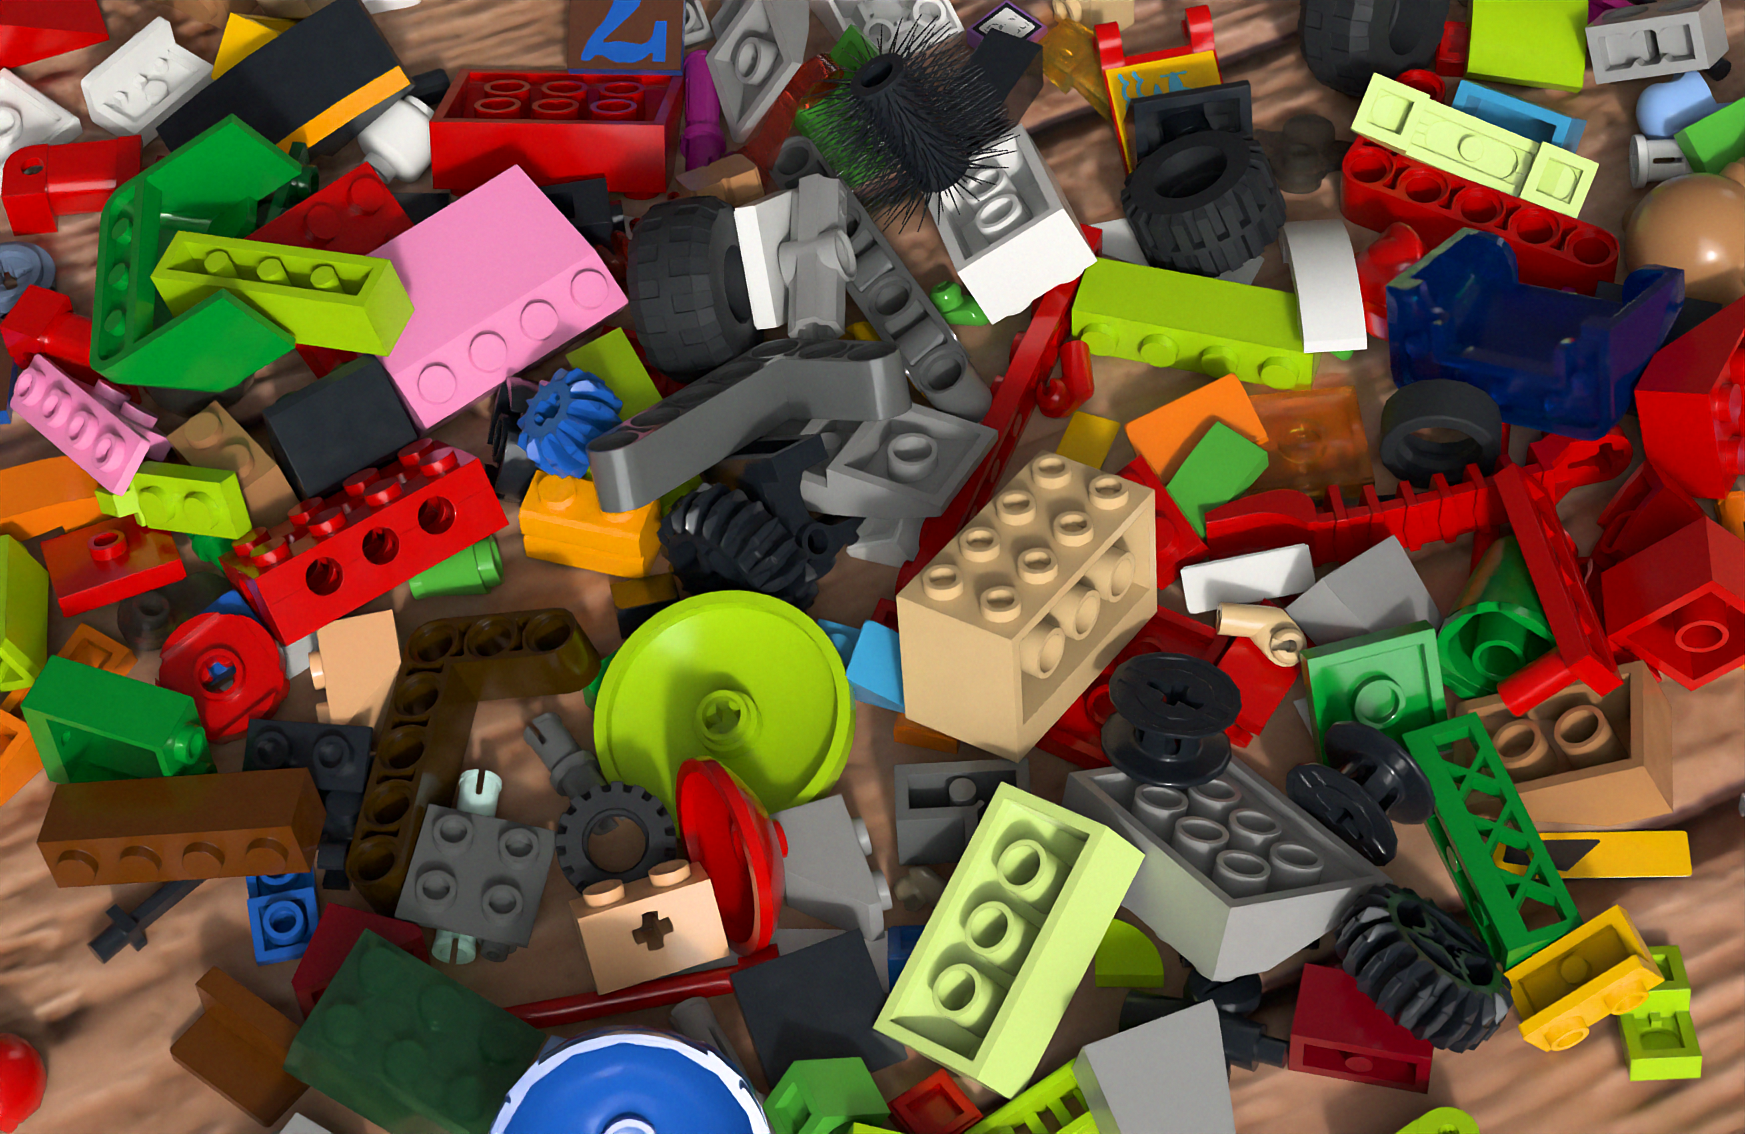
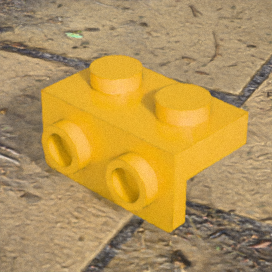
[1504,904,1665,1052]

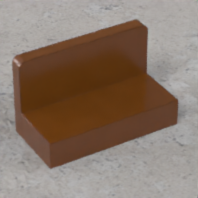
[170,965,325,1128]

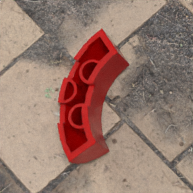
[1575,458,1711,683]

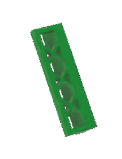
[1400,711,1584,974]

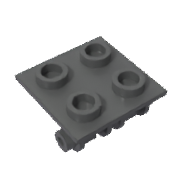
[394,804,558,962]

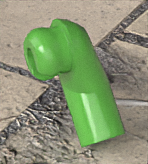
[929,281,990,327]

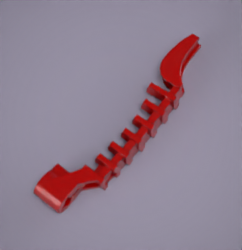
[1204,399,1633,568]

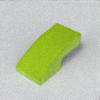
[1616,945,1702,1081]

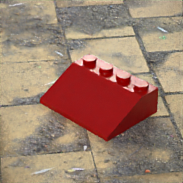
[429,69,685,200]

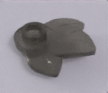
[1253,113,1354,194]
[117,562,233,651]

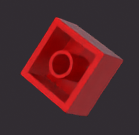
[1601,516,1745,691]

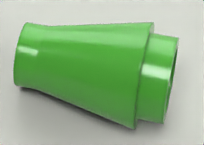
[408,535,505,600]

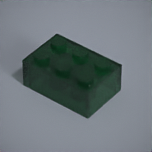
[282,928,547,1134]

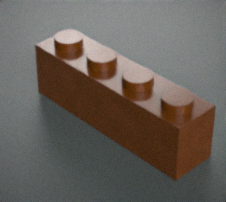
[36,767,327,888]

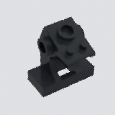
[703,434,867,581]

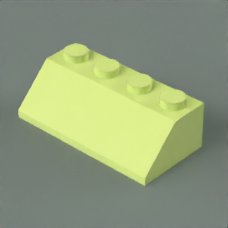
[873,781,1145,1101]

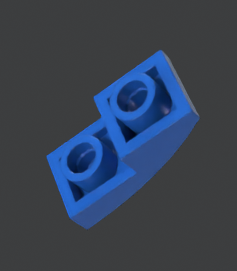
[246,861,321,967]

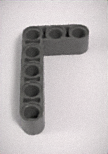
[585,338,912,513]

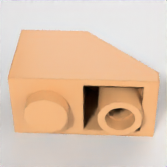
[308,609,403,742]

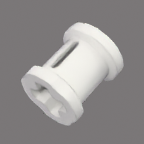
[1629,134,1694,188]

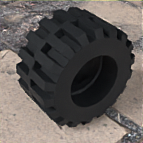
[1120,127,1287,278]

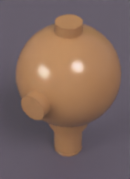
[1622,157,1745,309]

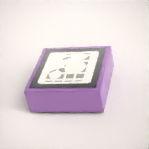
[967,0,1048,49]

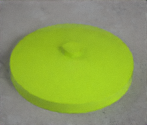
[593,590,856,844]

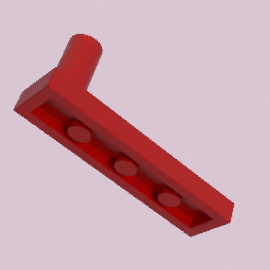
[1493,462,1624,717]

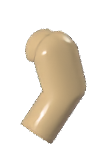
[1215,602,1307,667]

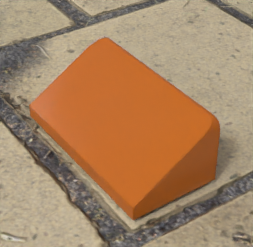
[1123,373,1269,486]

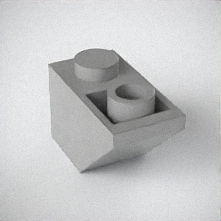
[769,794,892,942]

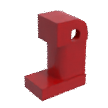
[1,135,149,236]
[0,284,142,405]

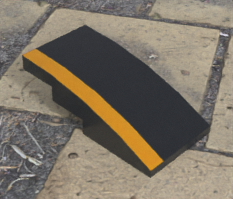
[155,0,416,163]

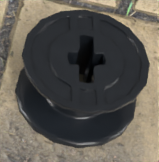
[1100,652,1242,789]
[1286,721,1436,866]

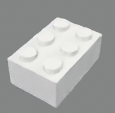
[922,123,1097,325]

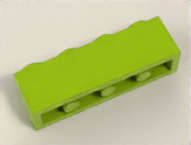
[150,230,415,357]
[1072,257,1323,394]

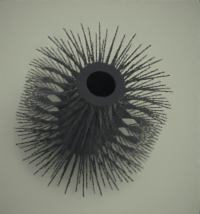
[800,14,1020,234]

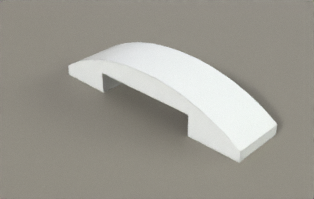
[1278,219,1367,353]

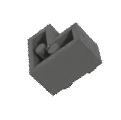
[894,758,1031,866]

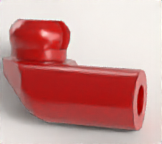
[1034,340,1095,419]

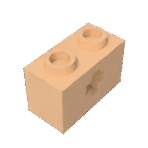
[568,859,731,996]

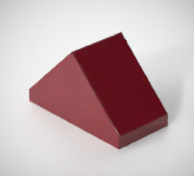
[291,902,433,1027]

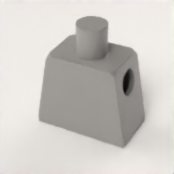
[1285,535,1443,646]

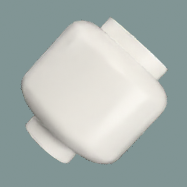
[357,96,434,184]

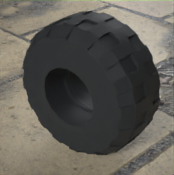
[1298,0,1450,98]
[626,195,765,383]

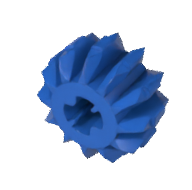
[517,368,623,479]

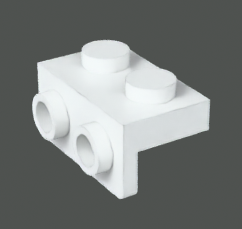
[81,16,215,148]

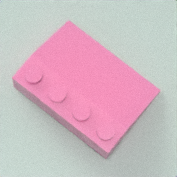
[355,164,629,440]

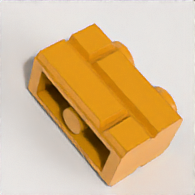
[518,469,663,579]

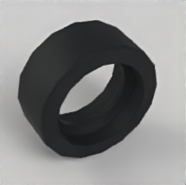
[1379,379,1502,489]

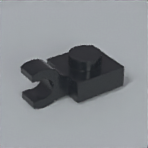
[317,783,367,891]

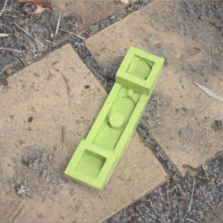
[1350,73,1599,219]

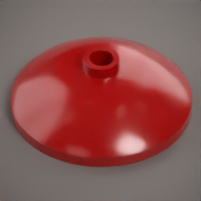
[675,755,788,956]

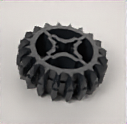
[657,482,819,615]
[1334,883,1514,1054]

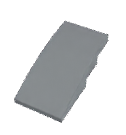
[705,0,809,144]
[724,402,998,519]

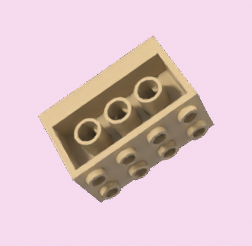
[896,449,1157,763]

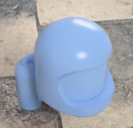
[1636,70,1733,140]

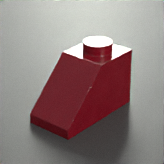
[1288,963,1434,1094]

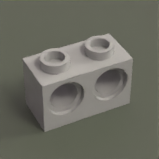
[1585,0,1729,84]

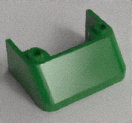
[89,113,302,393]

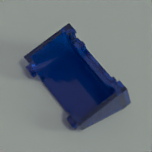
[1385,227,1685,441]

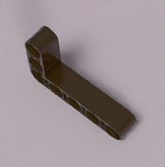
[345,608,602,919]

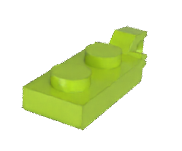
[94,461,253,540]

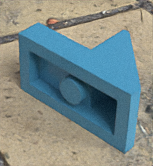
[817,618,905,714]

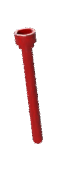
[457,943,780,1042]

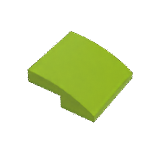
[1463,0,1588,93]

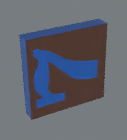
[567,0,686,76]

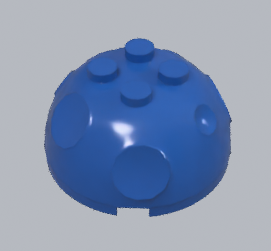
[489,1025,770,1134]

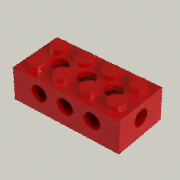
[218,438,509,646]

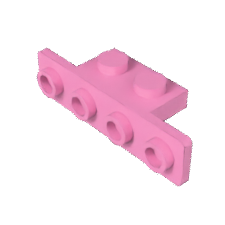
[10,354,171,496]

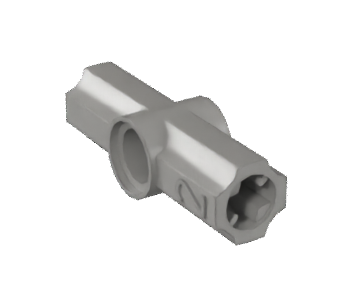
[778,173,857,340]

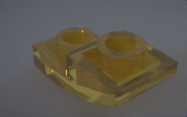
[1037,17,1127,125]

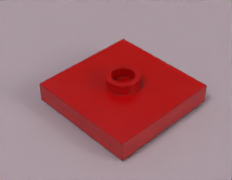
[40,514,187,618]

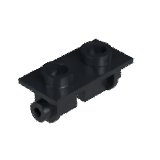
[242,719,376,793]

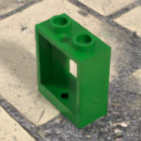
[20,655,218,784]

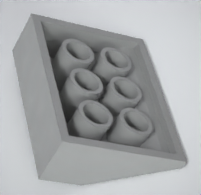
[1061,754,1393,982]

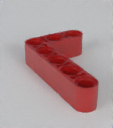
[1339,69,1620,297]

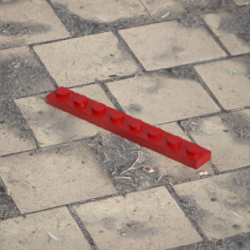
[895,223,1102,595]

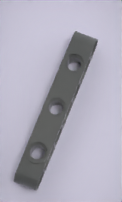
[767,136,992,423]

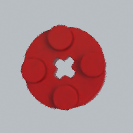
[155,612,290,745]

